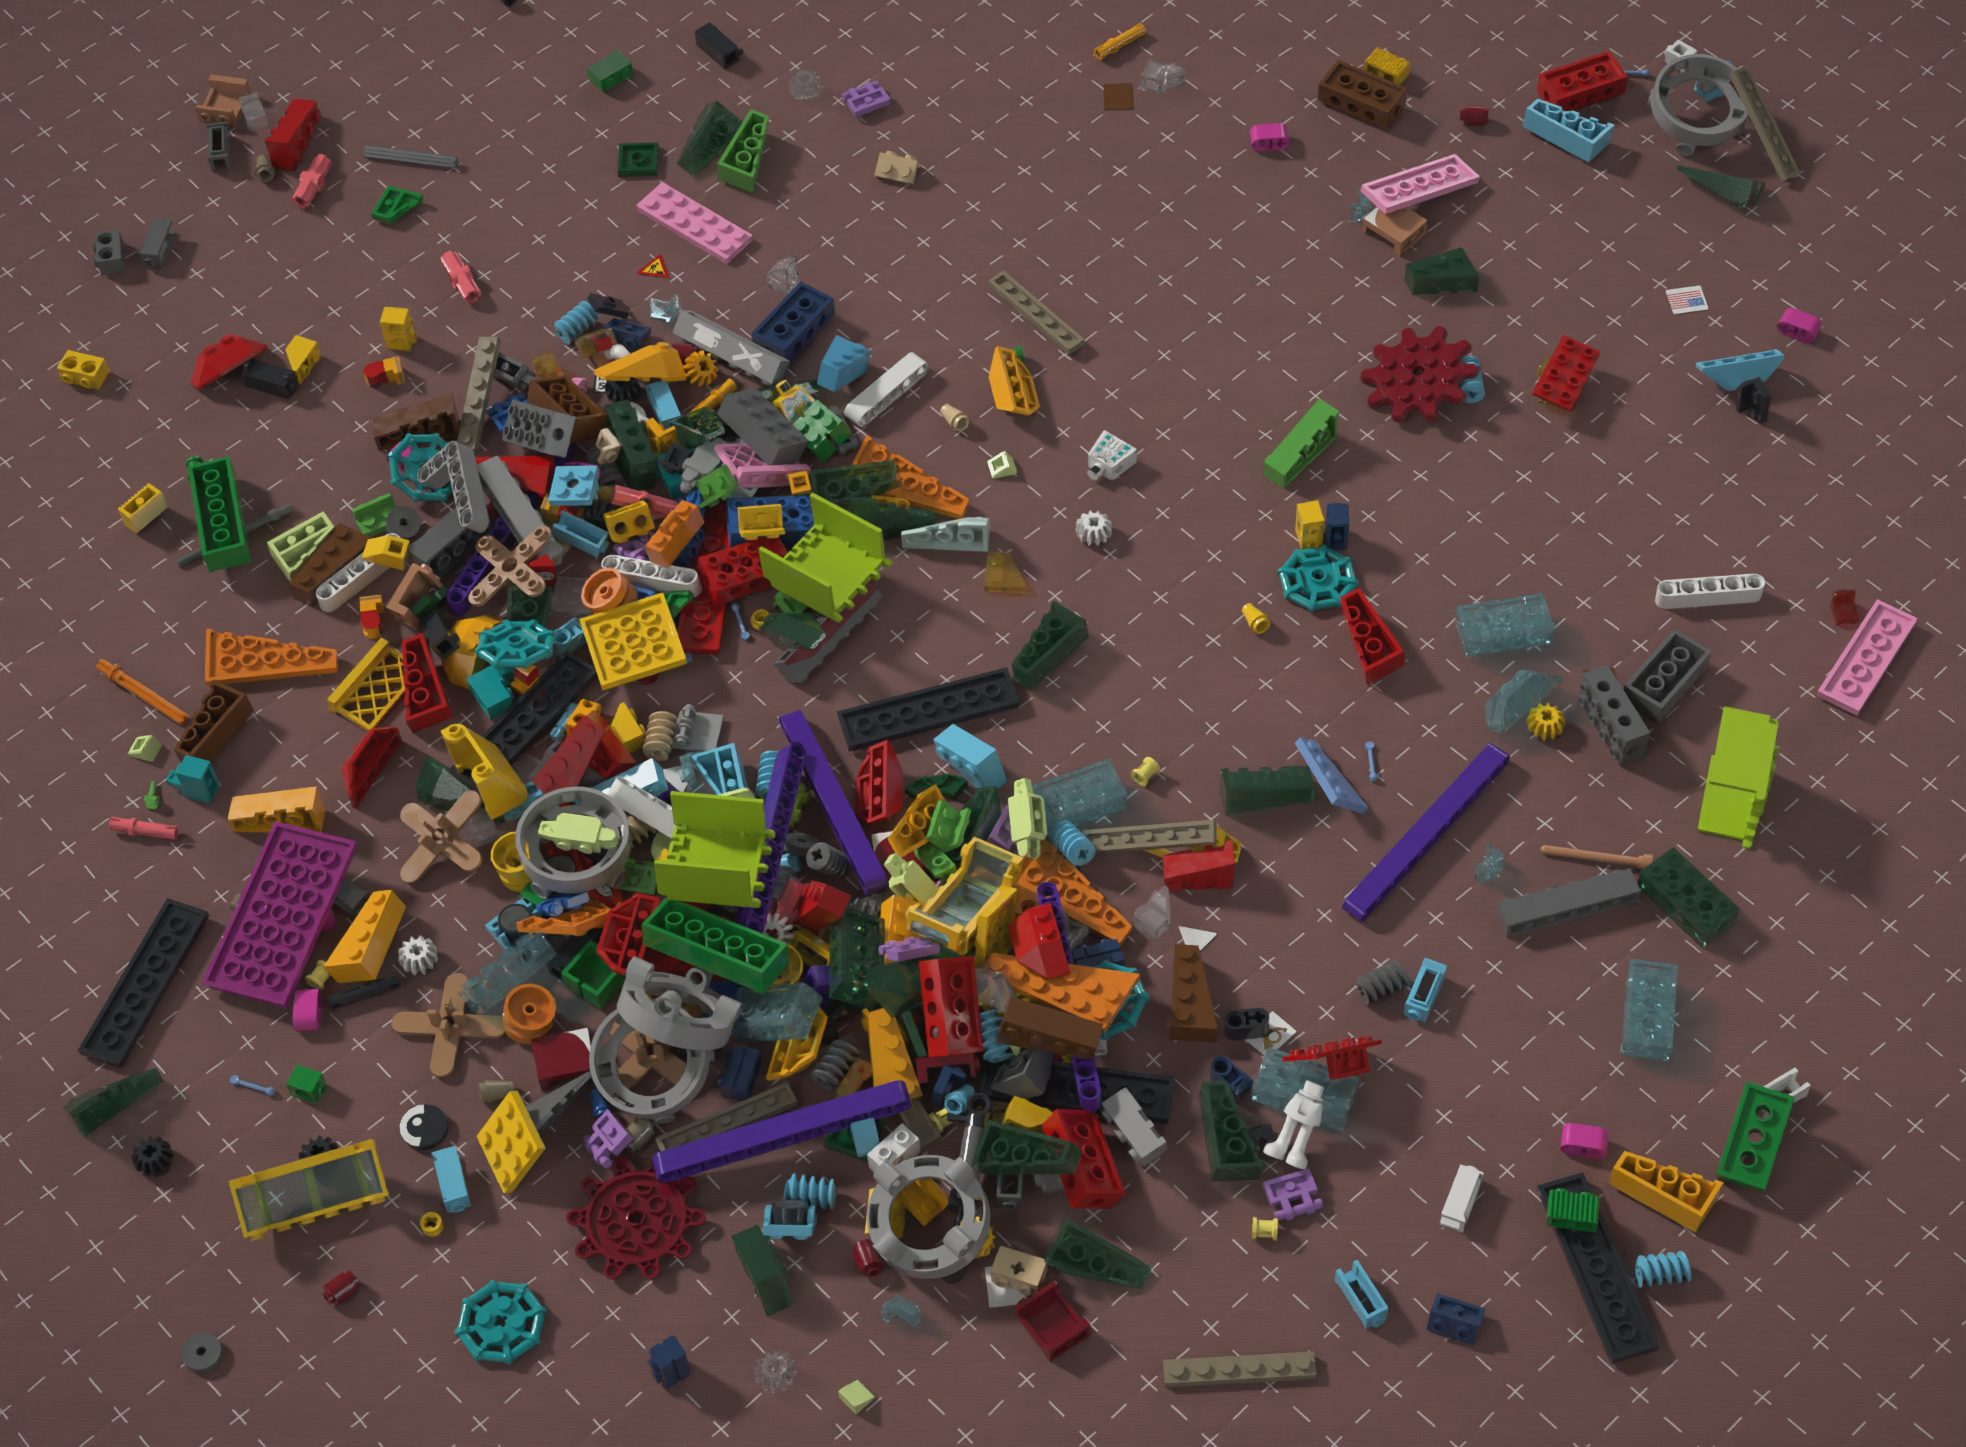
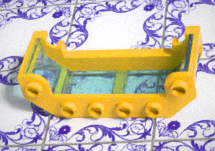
[905,837,1023,956]
[228,1138,390,1241]

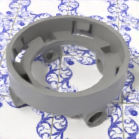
[1646,54,1749,156]
[516,787,631,899]
[617,956,743,1050]
[589,998,715,1124]
[867,1155,990,1279]

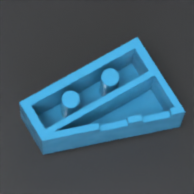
[817,335,871,392]

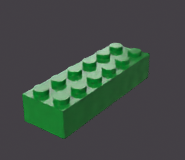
[188,456,252,573]
[642,897,789,994]

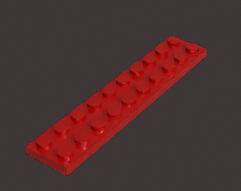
[677,498,730,655]

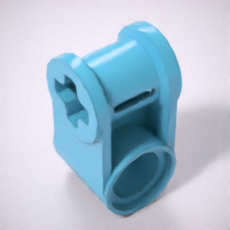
[553,617,587,657]

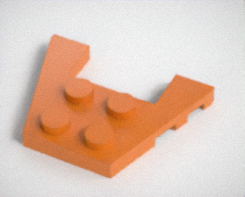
[516,895,611,936]

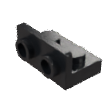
[1736,377,1771,424]

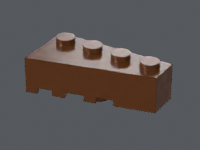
[1170,944,1218,1043]
[995,996,1103,1059]

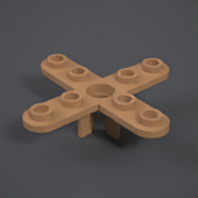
[469,526,552,606]
[400,791,482,884]
[391,973,506,1078]
[609,1009,693,1097]

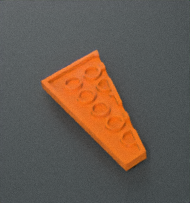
[843,435,970,519]
[205,629,338,686]
[1014,839,1132,947]
[980,953,1140,1033]

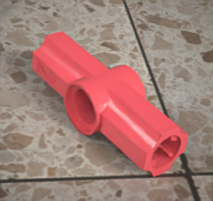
[292,154,332,209]
[440,250,481,304]
[611,485,677,518]
[768,878,805,937]

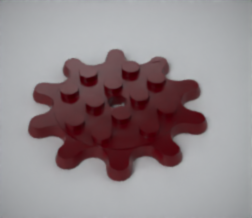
[1360,326,1479,422]
[566,1157,706,1280]

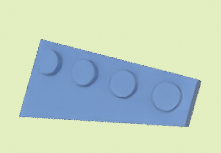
[1295,737,1368,814]

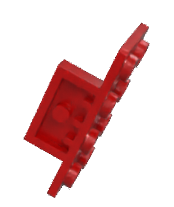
[1532,335,1601,412]
[1282,1036,1382,1080]

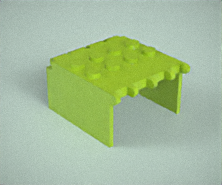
[759,493,893,623]
[1697,706,1779,849]
[654,791,775,908]

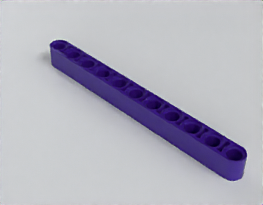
[446,442,575,616]
[779,709,889,895]
[735,741,806,934]
[1342,743,1510,922]
[1037,882,1102,1112]
[652,1080,912,1183]

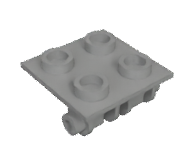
[671,704,724,752]

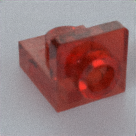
[1830,589,1859,626]

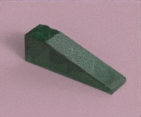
[1677,165,1766,208]
[848,497,936,541]
[759,612,826,651]
[415,755,505,823]
[1044,1218,1152,1289]

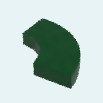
[410,586,448,617]
[905,773,968,800]

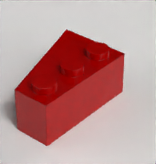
[1163,840,1234,892]
[792,880,851,934]

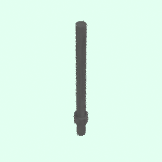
[176,503,295,568]

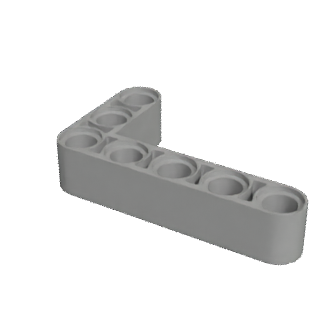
[417,441,489,533]

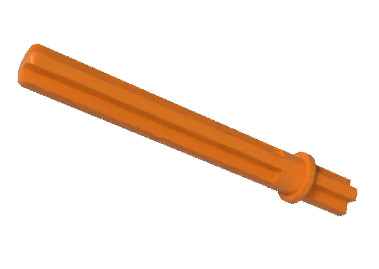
[96,659,189,725]

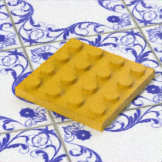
[580,593,687,690]

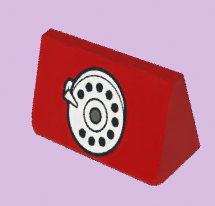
[528,554,557,586]
[586,884,622,908]

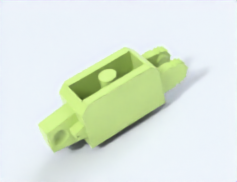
[1008,778,1047,860]
[538,813,620,854]
[884,853,949,918]

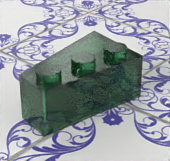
[731,1224,794,1317]

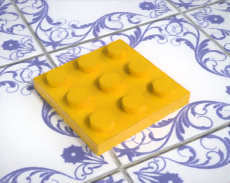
[974,887,1017,980]
[477,1091,545,1194]

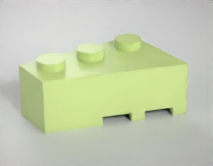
[267,512,335,582]

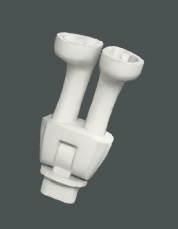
[1263,1080,1324,1170]

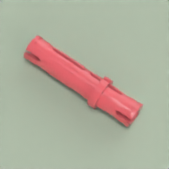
[109,816,179,840]

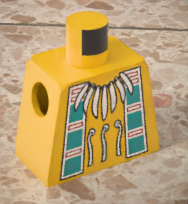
[773,380,815,425]

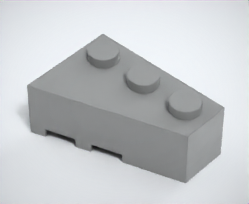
[1101,1087,1168,1166]

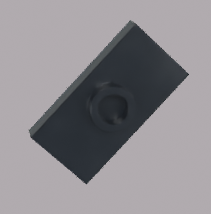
[587,293,630,318]

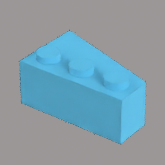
[933,724,1007,797]
[692,743,748,795]

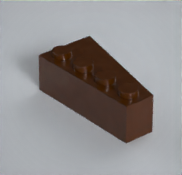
[373,393,460,450]
[290,523,373,607]
[174,680,254,763]

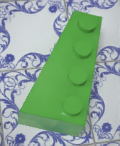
[717,109,769,193]
[1263,398,1339,488]

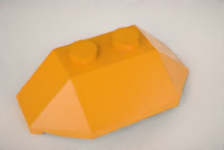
[989,346,1040,416]
[439,615,504,690]
[766,993,828,1080]

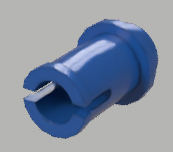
[589,1089,611,1120]

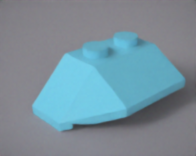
[1696,349,1784,391]

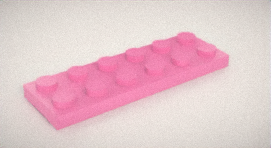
[1361,154,1480,214]
[636,182,753,264]
[1817,599,1918,716]

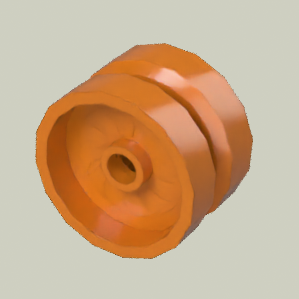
[581,567,638,614]
[502,983,556,1045]

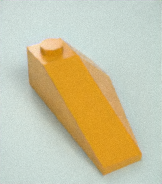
[594,342,687,382]
[888,784,945,858]

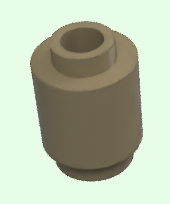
[626,1118,655,1153]

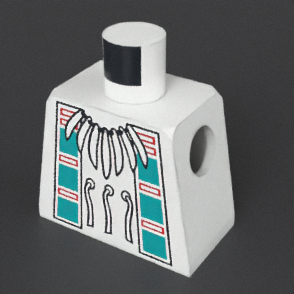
[1087,430,1137,480]

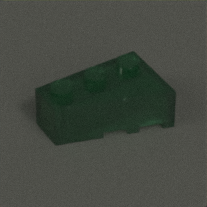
[1404,247,1479,295]

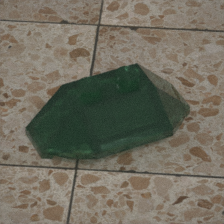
[943,786,1002,863]

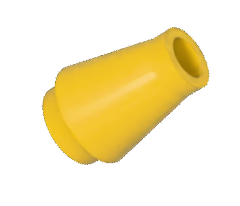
[1242,603,1270,634]

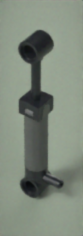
[937,1093,993,1284]

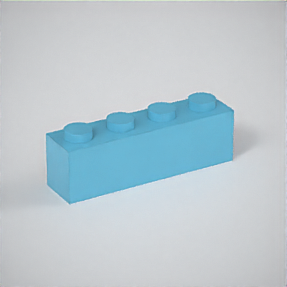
[575,758,668,811]

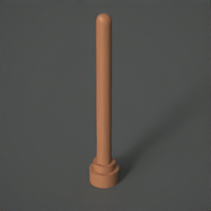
[1541,845,1653,873]

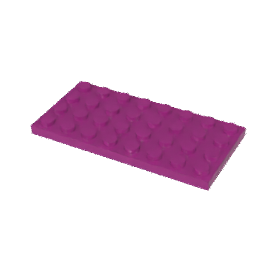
[201,821,359,1009]

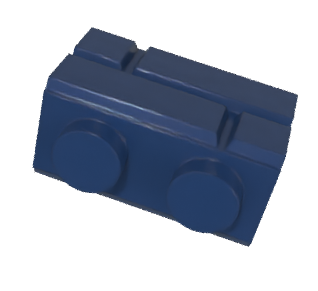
[1325,503,1349,551]
[1072,939,1125,967]
[717,1045,762,1101]
[647,1335,691,1389]

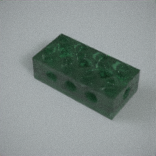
[604,400,658,491]
[1637,847,1740,948]
[829,908,885,1010]

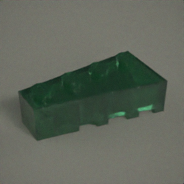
[811,459,901,509]
[1011,601,1089,691]
[1220,766,1315,816]
[862,949,960,1018]
[1198,1081,1264,1182]
[971,1120,1083,1175]

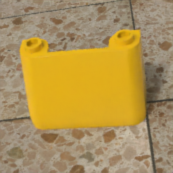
[441,724,528,820]

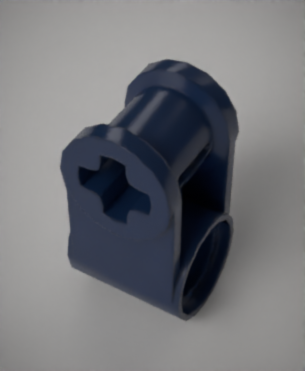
[1209,1056,1254,1102]

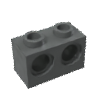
[92,229,126,276]

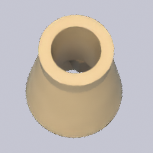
[940,404,969,431]

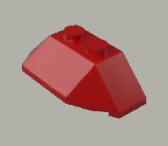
[190,334,268,390]
[341,727,402,809]
[856,740,903,825]
[597,893,660,975]
[1008,902,1070,980]

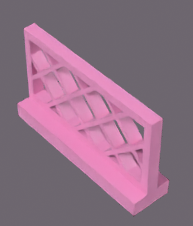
[714,443,811,488]

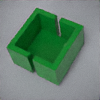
[793,400,852,463]
[561,940,626,1010]

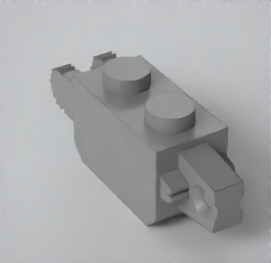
[680,438,729,493]

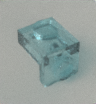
[1349,189,1372,221]
[648,295,681,323]
[678,751,701,790]
[1475,843,1504,884]
[881,1294,921,1327]

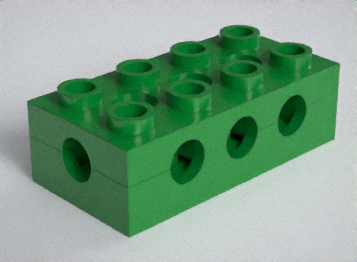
[1716,1081,1794,1194]

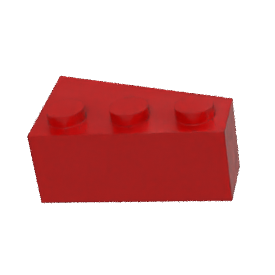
[560,715,636,779]

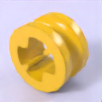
[420,1212,444,1237]

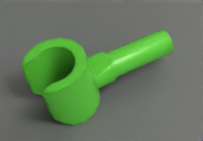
[144,781,160,810]

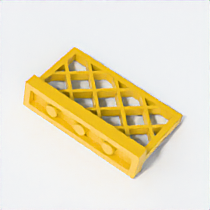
[327,637,405,731]

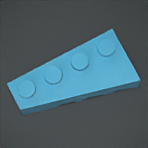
[1522,99,1615,162]

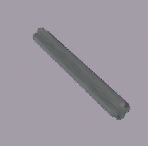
[363,145,458,168]

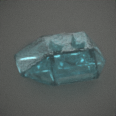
[1484,669,1563,733]

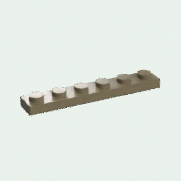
[1729,66,1800,182]
[988,270,1084,355]
[457,337,501,452]
[1083,820,1217,854]
[655,1082,798,1151]
[1163,1351,1316,1387]

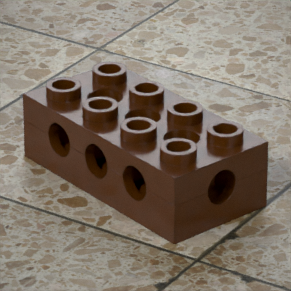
[1318,60,1407,130]

